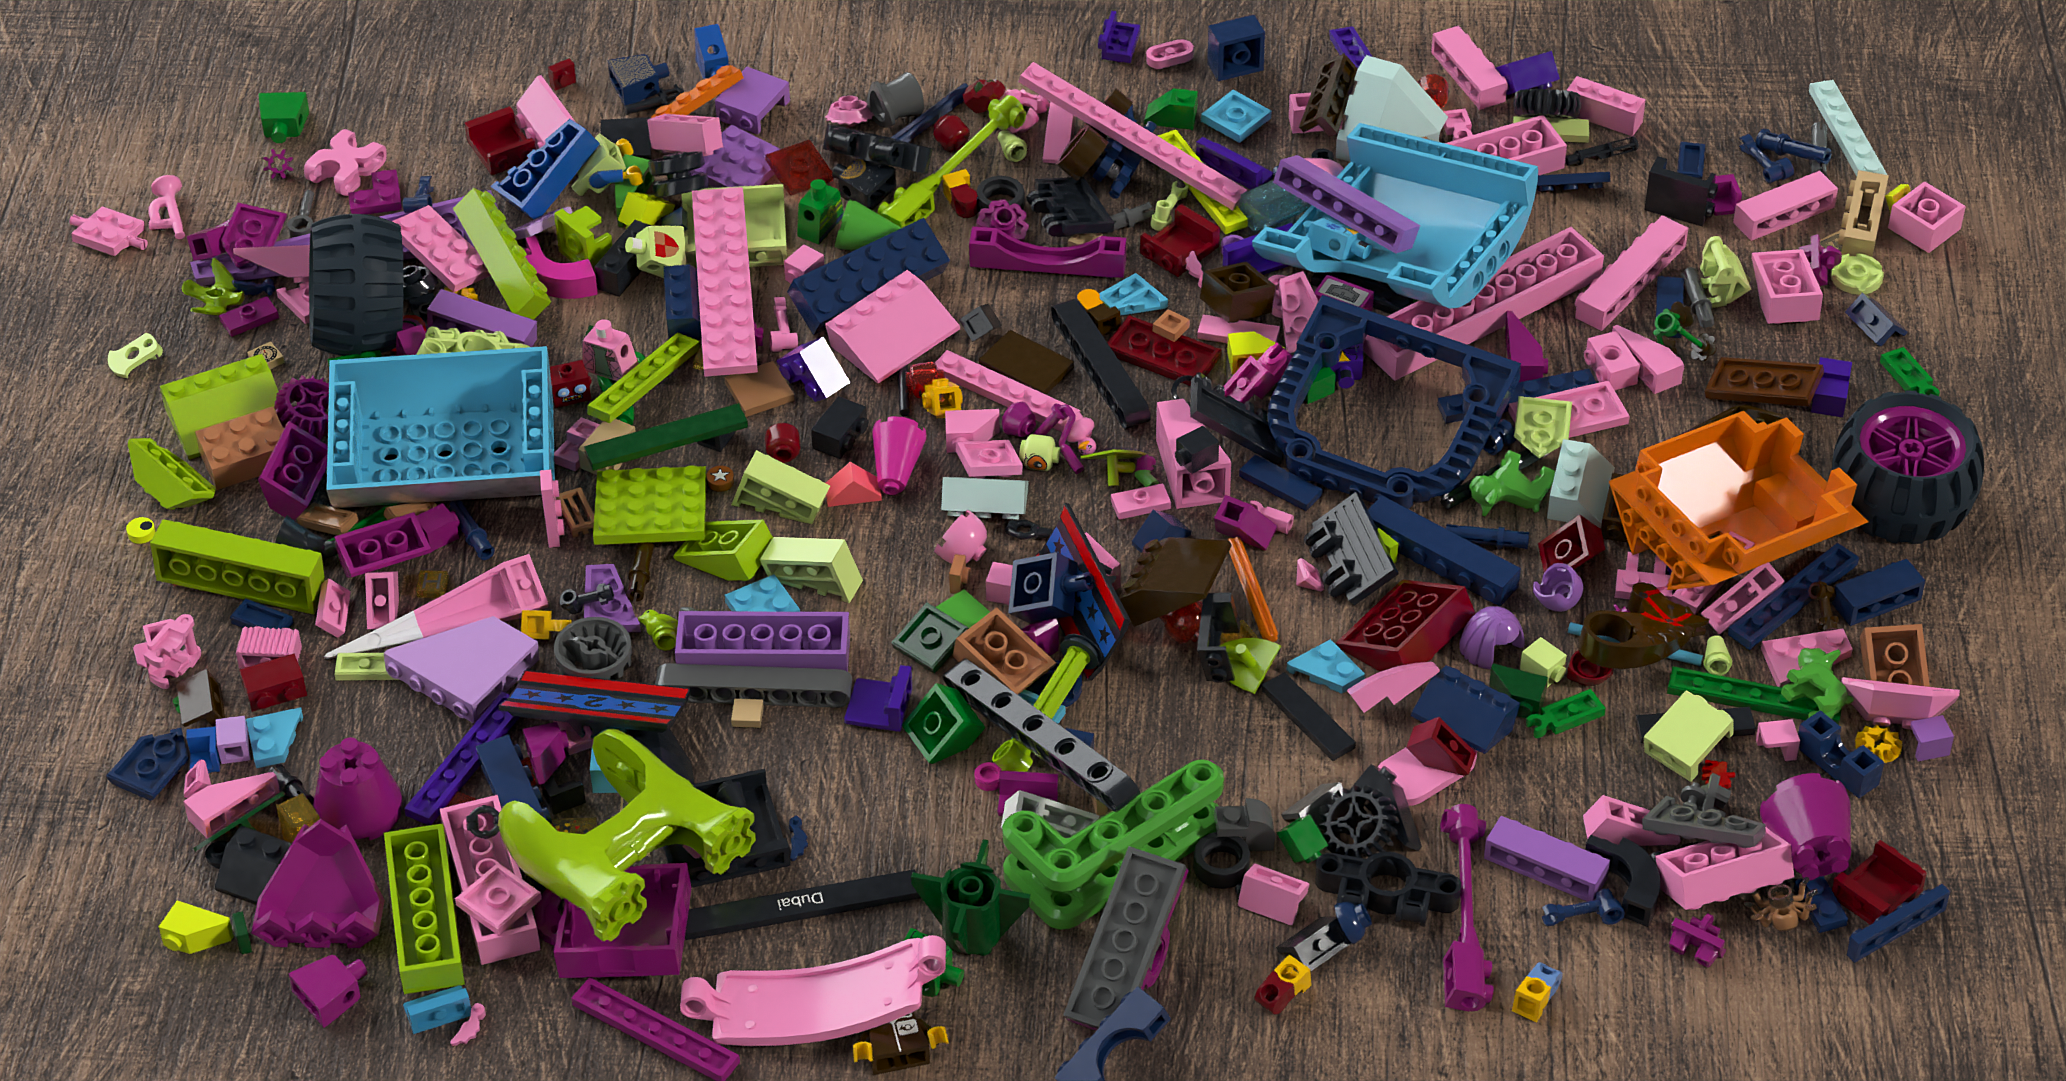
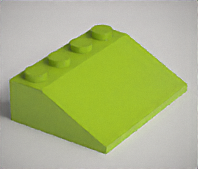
[160,354,284,460]

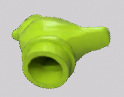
[638,610,678,650]

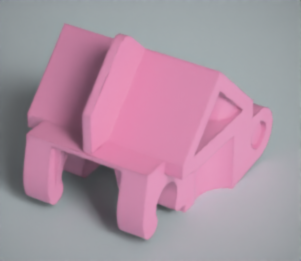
[133,614,201,689]

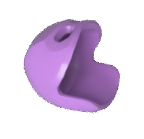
[1533,563,1583,612]

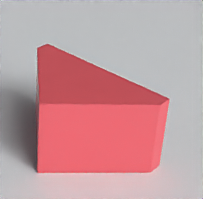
[826,462,882,507]

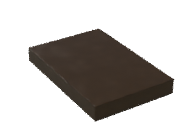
[979,330,1074,395]

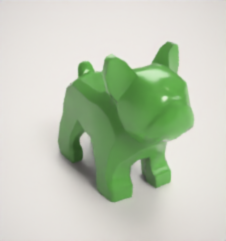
[1469,450,1555,517]
[1781,648,1854,719]

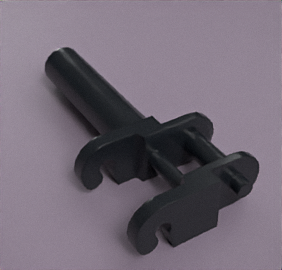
[624,84,684,115]

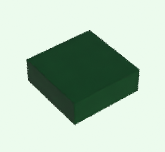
[231,911,252,955]

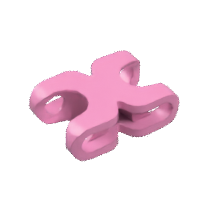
[304,129,387,196]

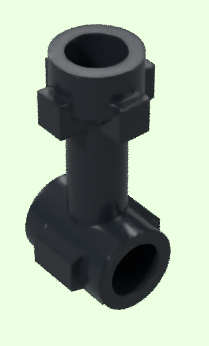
[560,583,615,615]

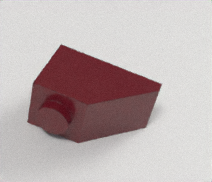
[1406,717,1476,776]

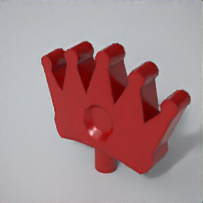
[1702,760,1735,789]

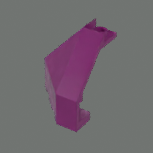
[251,819,385,948]

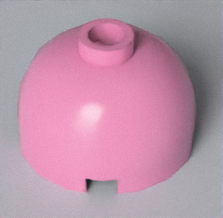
[934,510,987,564]

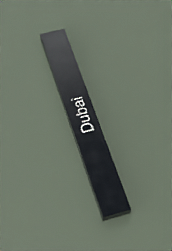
[685,869,921,940]

